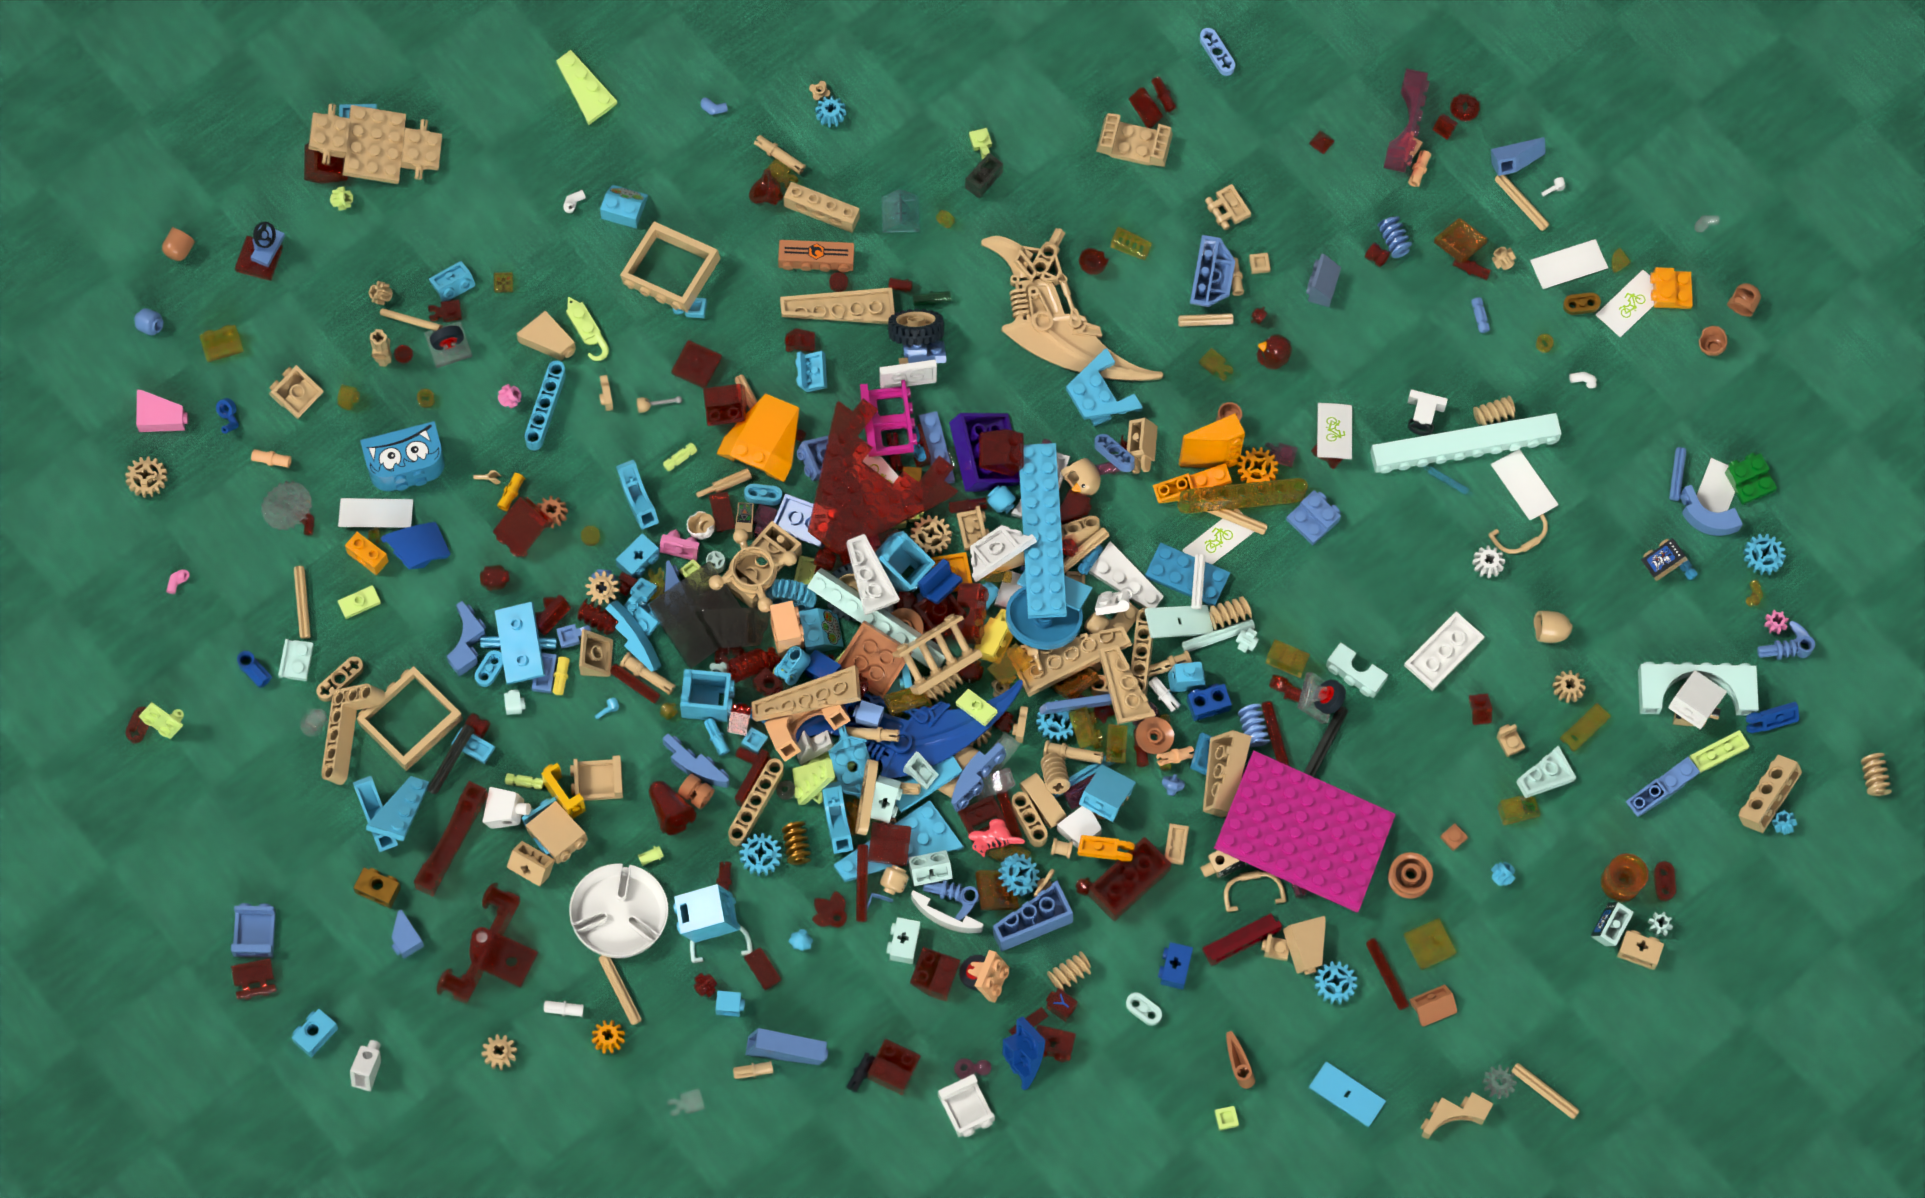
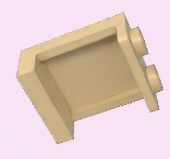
[570,755,623,801]
[526,801,588,864]

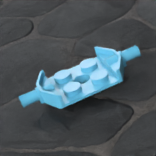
[828,724,877,799]

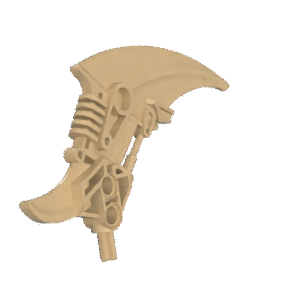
[981,228,1163,381]

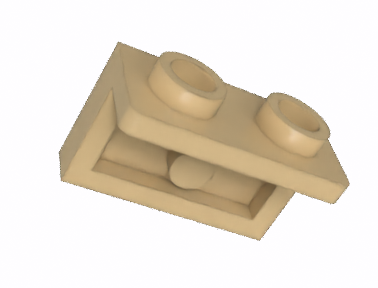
[957,506,989,551]

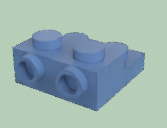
[903,340,946,363]
[797,434,850,481]
[1286,490,1341,545]

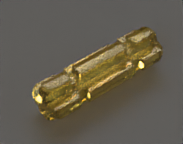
[979,570,1012,583]

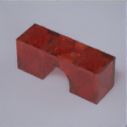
[952,583,989,644]

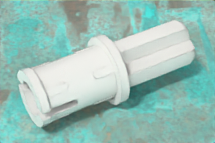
[1148,677,1181,713]
[544,1001,584,1017]

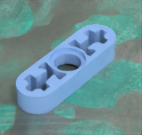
[1200,28,1235,76]

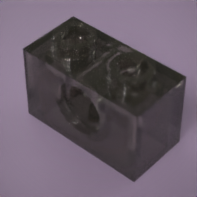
[965,153,1003,199]

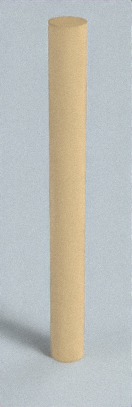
[380,308,443,331]

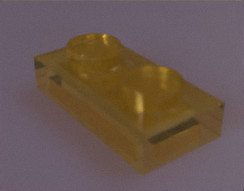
[883,688,927,715]

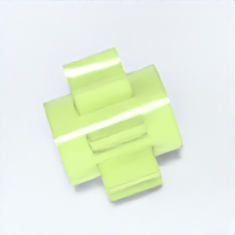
[330,186,353,211]

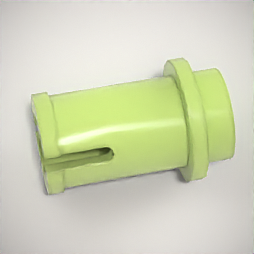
[638,846,664,866]

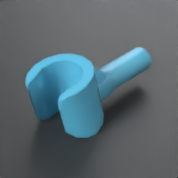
[594,698,619,719]

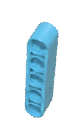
[525,361,566,451]

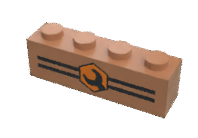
[778,240,854,273]

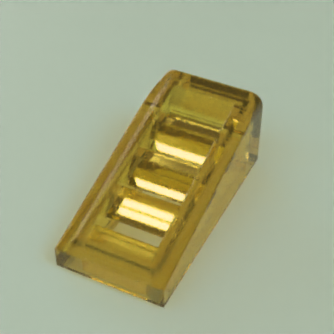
[1111,227,1152,260]

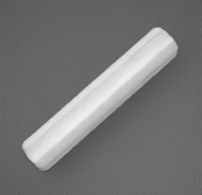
[1191,554,1205,609]

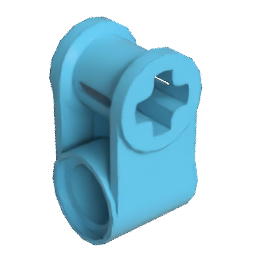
[774,646,811,685]

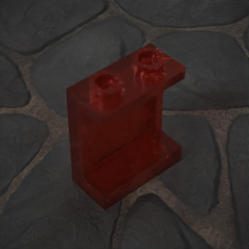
[492,497,554,557]

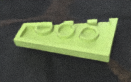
[556,50,617,125]
[792,759,835,805]

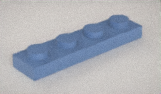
[919,411,955,487]

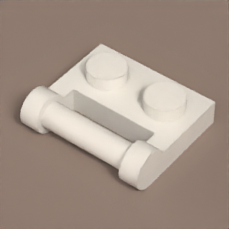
[1095,587,1133,616]

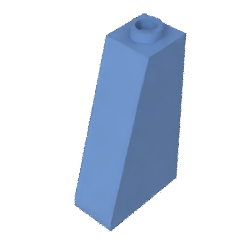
[745,1028,828,1065]

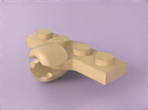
[1084,603,1139,672]

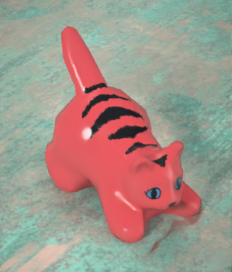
[968,819,1025,857]

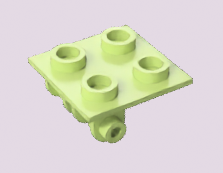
[138,702,184,739]

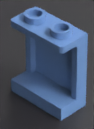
[231,903,276,957]

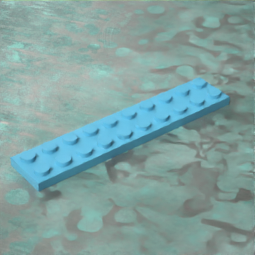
[1018,443,1067,619]

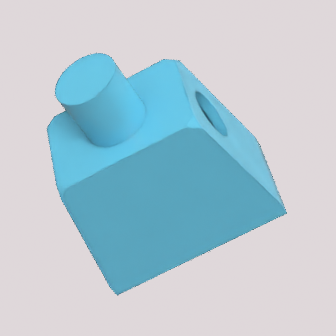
[1168,662,1207,693]

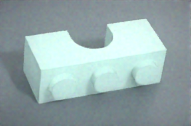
[1326,642,1388,698]

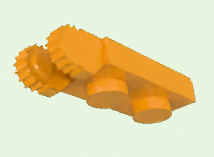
[1077,835,1135,861]

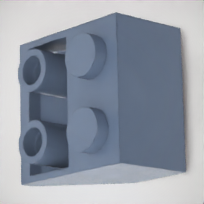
[1306,253,1341,307]

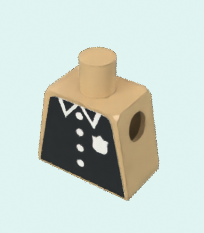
[1200,850,1246,878]

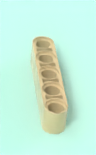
[728,758,784,847]

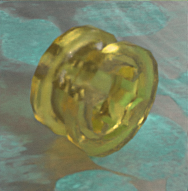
[1536,334,1554,353]
[417,389,434,408]

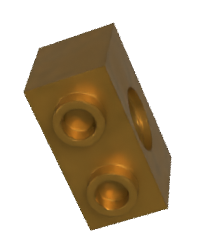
[353,868,401,909]

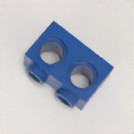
[1187,684,1232,721]

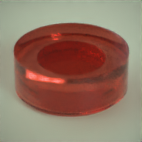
[829,272,848,292]

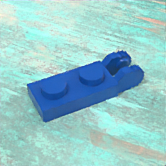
[1746,702,1799,733]

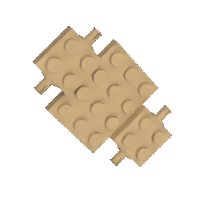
[308,104,442,184]

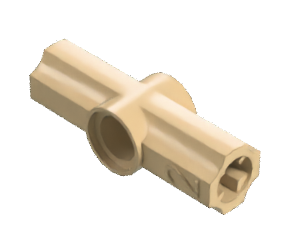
[370,329,392,367]

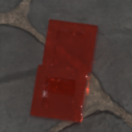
[709,492,735,532]

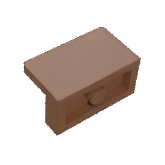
[1409,984,1457,1027]

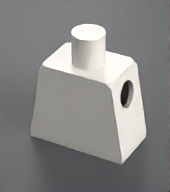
[483,787,531,829]
[1057,806,1102,849]
[350,1040,381,1092]

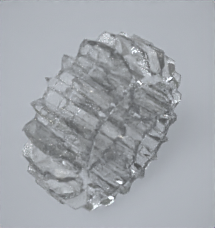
[261,481,312,530]

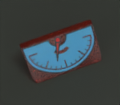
[907,424,931,468]

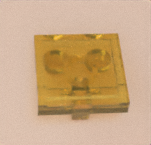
[1403,918,1457,970]

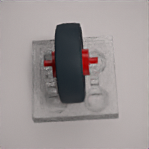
[424,321,472,368]
[1297,672,1346,724]

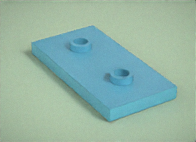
[495,602,545,685]

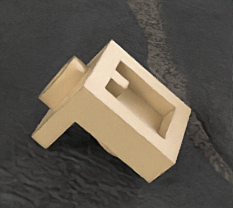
[1496,724,1525,757]
[1261,934,1289,961]

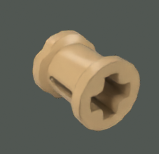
[1051,838,1073,859]

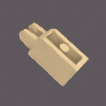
[1127,418,1158,474]

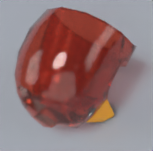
[1256,334,1293,369]

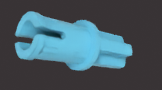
[704,718,730,756]

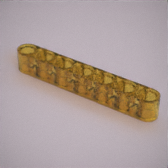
[1178,478,1308,514]

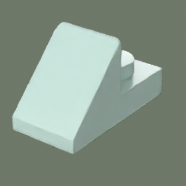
[903,751,939,790]

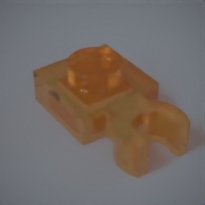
[846,799,860,835]

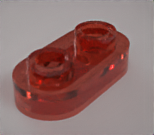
[1654,861,1676,901]

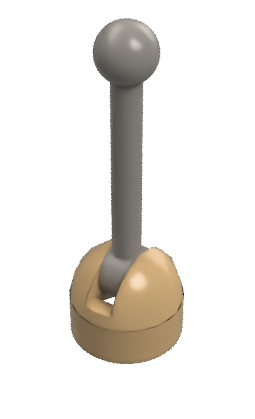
[636,396,683,413]

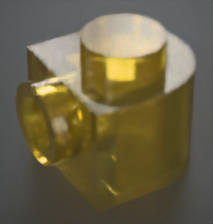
[337,385,360,410]

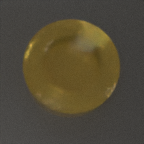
[936,210,955,228]
[581,526,600,546]

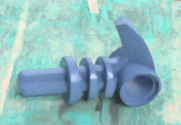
[1757,621,1815,660]
[923,880,981,921]

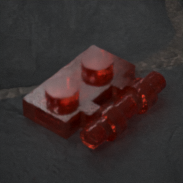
[231,958,276,1000]

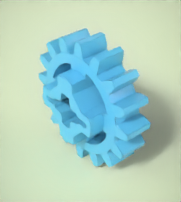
[1743,534,1786,575]
[1036,700,1078,743]
[739,833,782,876]
[998,853,1040,896]
[1314,961,1357,1004]

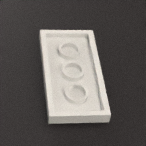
[1404,612,1485,691]

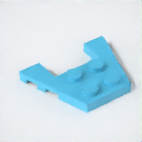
[1066,348,1143,420]

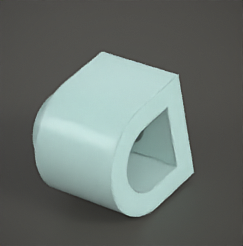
[504,690,525,715]

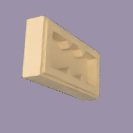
[1164,823,1189,865]

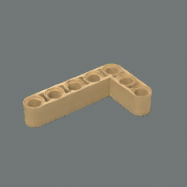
[1090,607,1154,696]
[322,684,385,785]

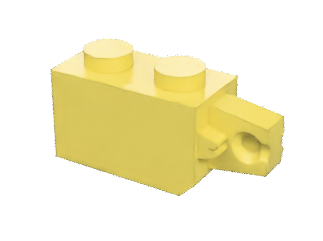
[974,609,1013,664]

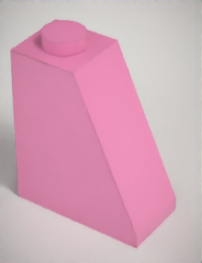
[136,390,188,432]

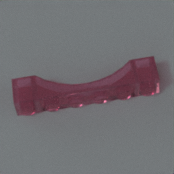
[1383,68,1430,173]

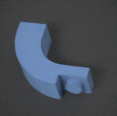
[1680,485,1743,536]

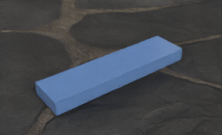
[1039,694,1112,715]

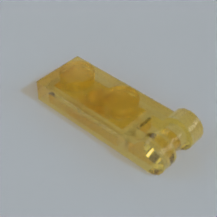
[1560,703,1611,752]

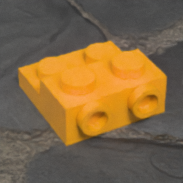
[1650,267,1693,309]

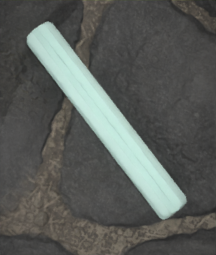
[1182,619,1255,652]

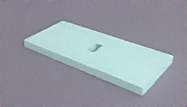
[1144,605,1213,638]

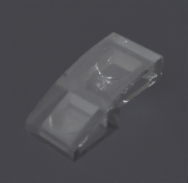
[977,768,1016,801]

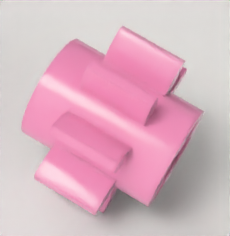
[498,384,521,409]
[1764,610,1789,635]

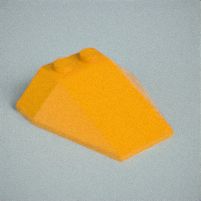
[716,393,800,482]

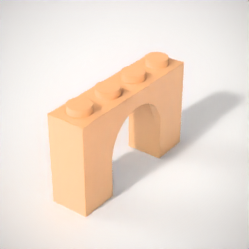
[764,704,851,761]

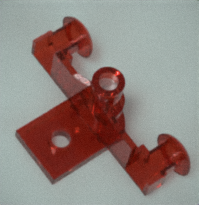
[436,882,538,1004]

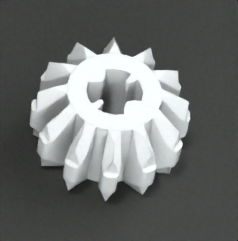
[1472,545,1505,579]

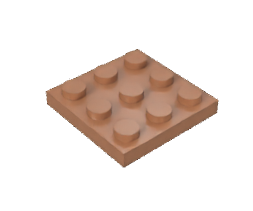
[837,620,913,699]

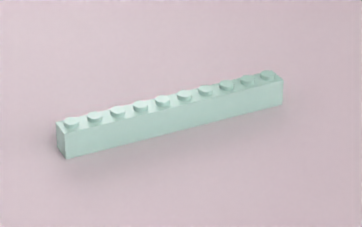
[1370,413,1561,473]

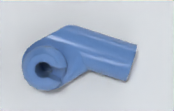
[701,98,728,115]

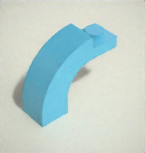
[616,460,659,530]
[822,781,853,854]

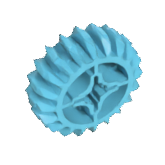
[765,578,817,611]

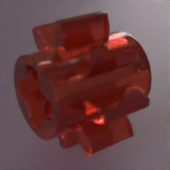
[693,973,717,998]

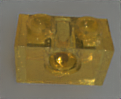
[1265,639,1310,678]

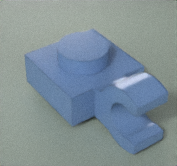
[556,624,591,649]

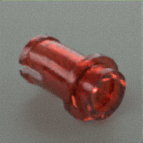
[888,277,913,293]

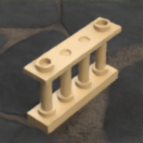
[892,614,983,695]

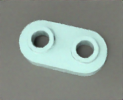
[1126,993,1162,1026]

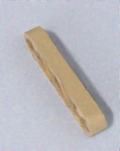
[855,759,878,835]

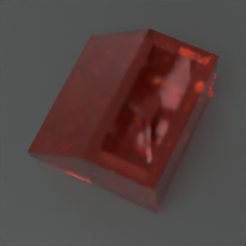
[703,384,747,426]
[910,947,960,1002]
[868,1039,921,1096]

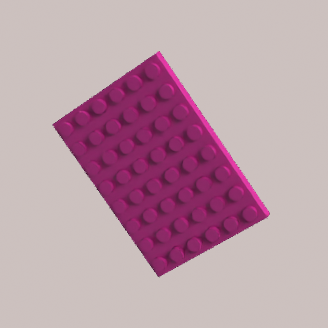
[1214,750,1396,912]

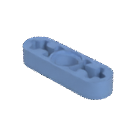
[1094,434,1135,472]

